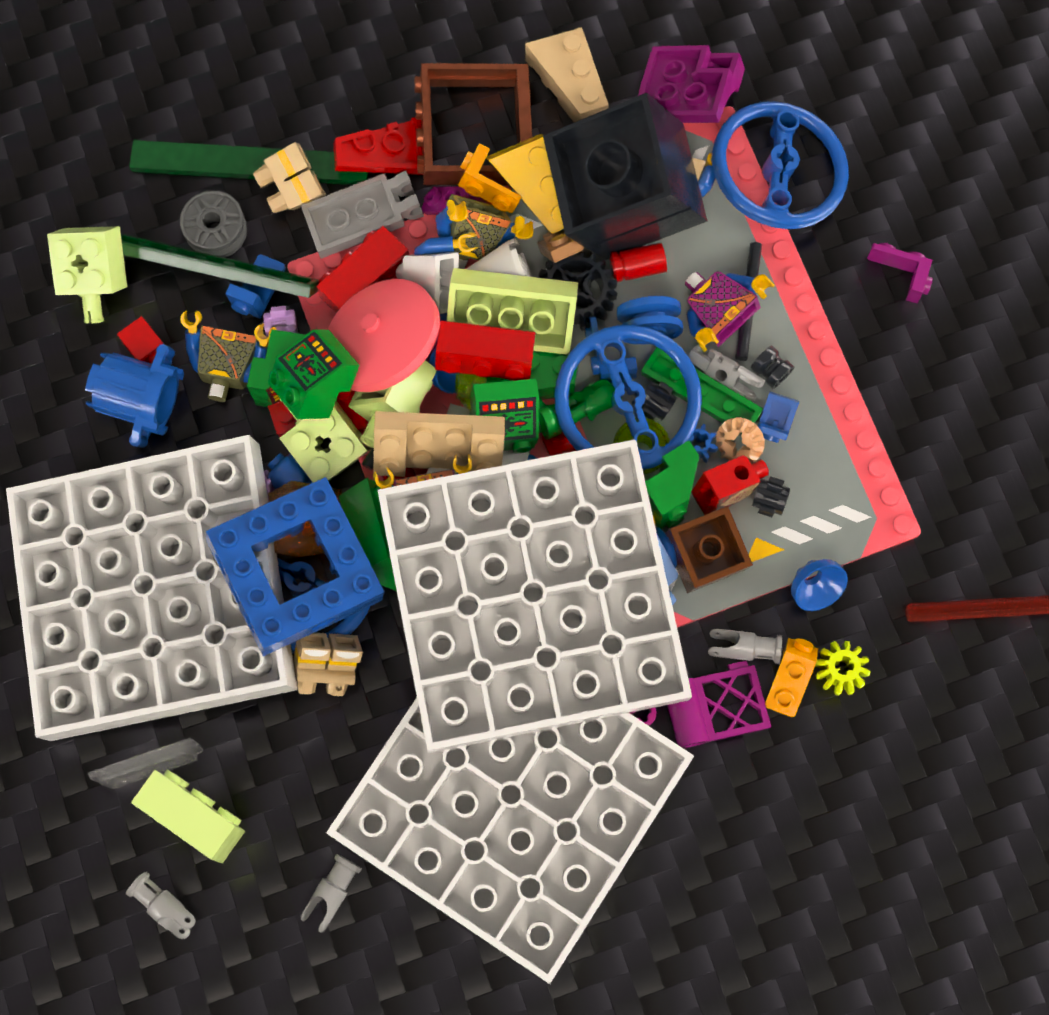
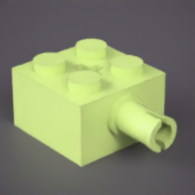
[47,226,127,323]
[349,360,437,448]
[279,399,372,483]

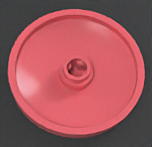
[327,279,440,392]

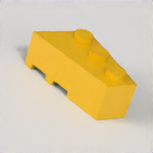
[486,134,564,234]

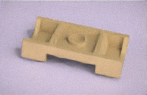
[373,411,505,477]

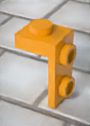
[458,143,522,213]
[765,638,818,717]

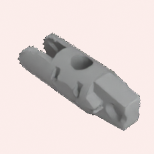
[688,345,765,403]

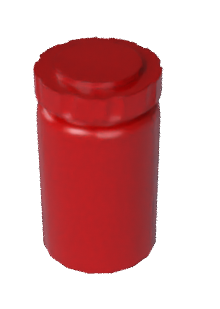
[610,243,667,283]

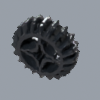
[538,250,618,331]

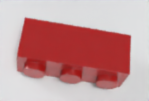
[316,226,409,313]
[435,321,536,381]

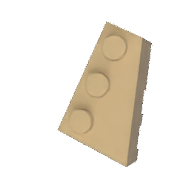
[525,28,609,123]

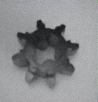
[642,381,678,421]
[752,476,790,518]

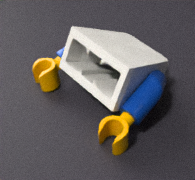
[396,232,478,322]

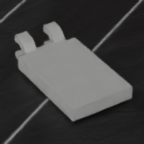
[301,171,424,259]

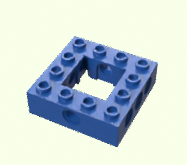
[206,477,384,657]

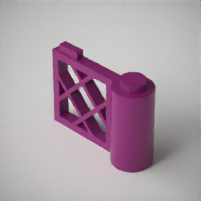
[667,660,771,749]

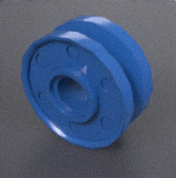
[616,296,683,345]

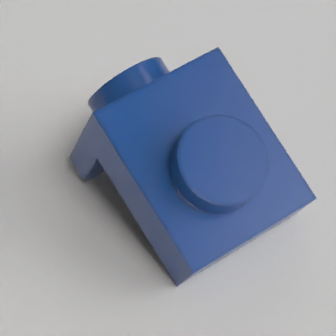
[758,391,799,443]

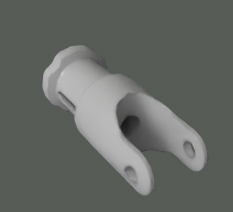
[708,629,782,664]
[301,854,362,933]
[126,872,195,939]

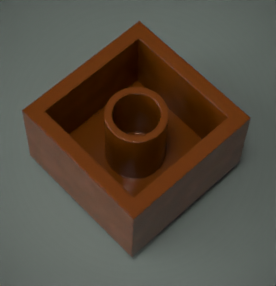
[665,506,753,594]

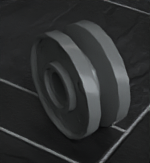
[180,191,247,258]

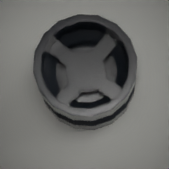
[751,345,795,389]

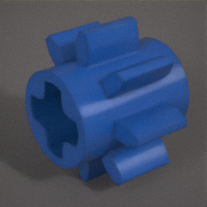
[689,424,718,463]

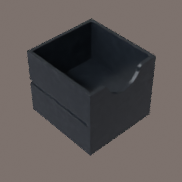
[543,93,708,260]

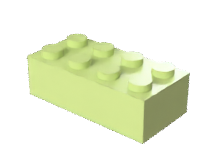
[447,268,578,355]

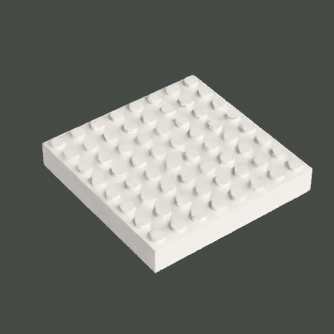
[6,435,297,741]
[378,439,692,753]
[326,698,694,984]

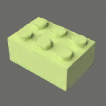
[131,769,245,864]

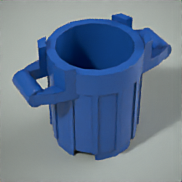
[85,344,184,448]

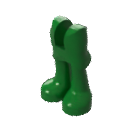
[539,379,622,440]

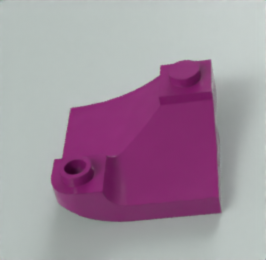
[638,45,745,123]

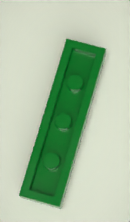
[641,347,764,435]

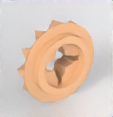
[716,417,765,463]

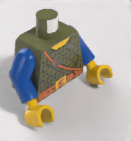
[435,194,533,269]
[180,310,277,402]

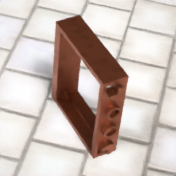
[415,63,532,185]

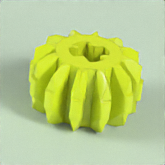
[815,641,870,696]

